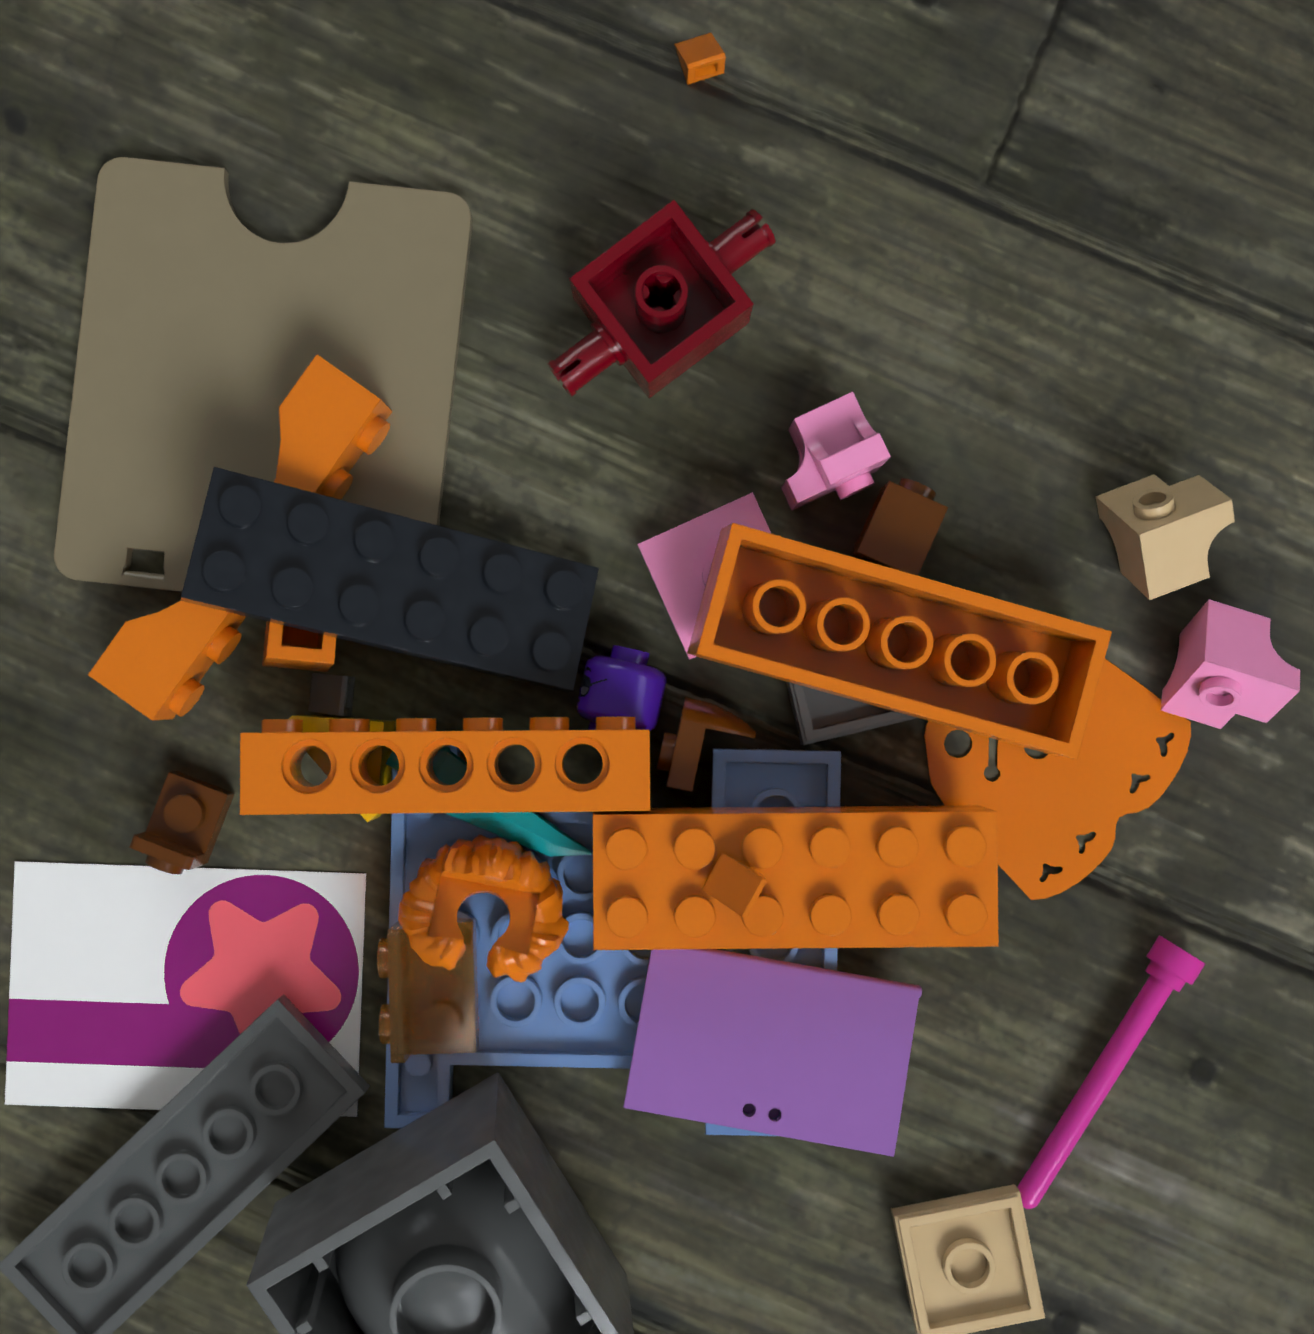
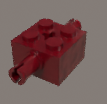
[547,200,776,399]

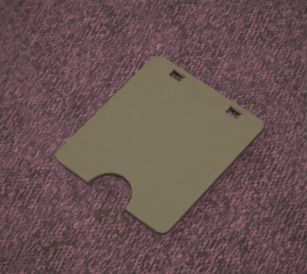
[54,157,473,592]

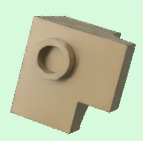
[1096,474,1235,600]

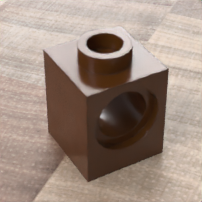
[850,478,948,576]

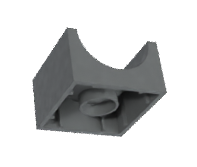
[246,1072,634,1334]

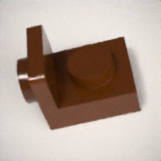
[129,771,235,875]

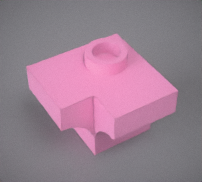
[781,392,891,510]
[1161,599,1300,729]

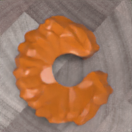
[398,834,569,983]

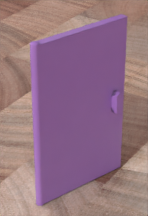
[623,949,922,1157]

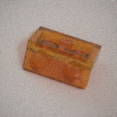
[377,918,479,1063]

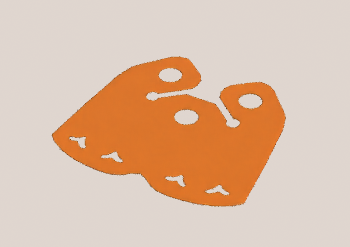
[924,659,1191,900]

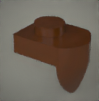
[657,697,756,792]

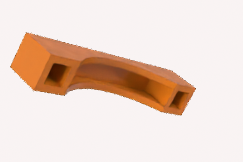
[88,354,393,721]

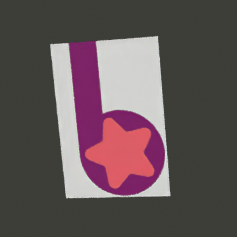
[5,861,366,1117]

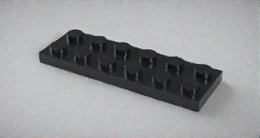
[181,467,599,693]

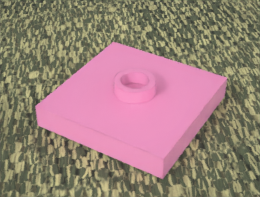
[637,492,771,660]

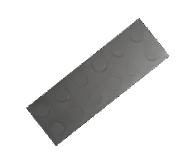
[0,994,370,1334]

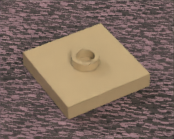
[891,1184,1045,1334]

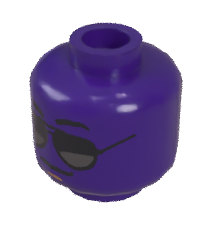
[577,645,666,731]

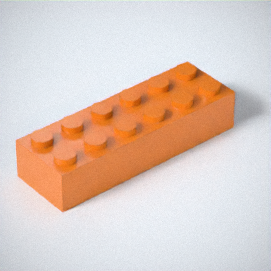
[687,523,1112,759]
[593,805,999,950]

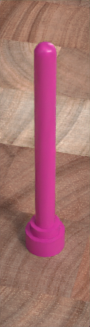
[1017,935,1206,1209]

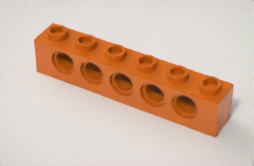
[240,717,650,815]

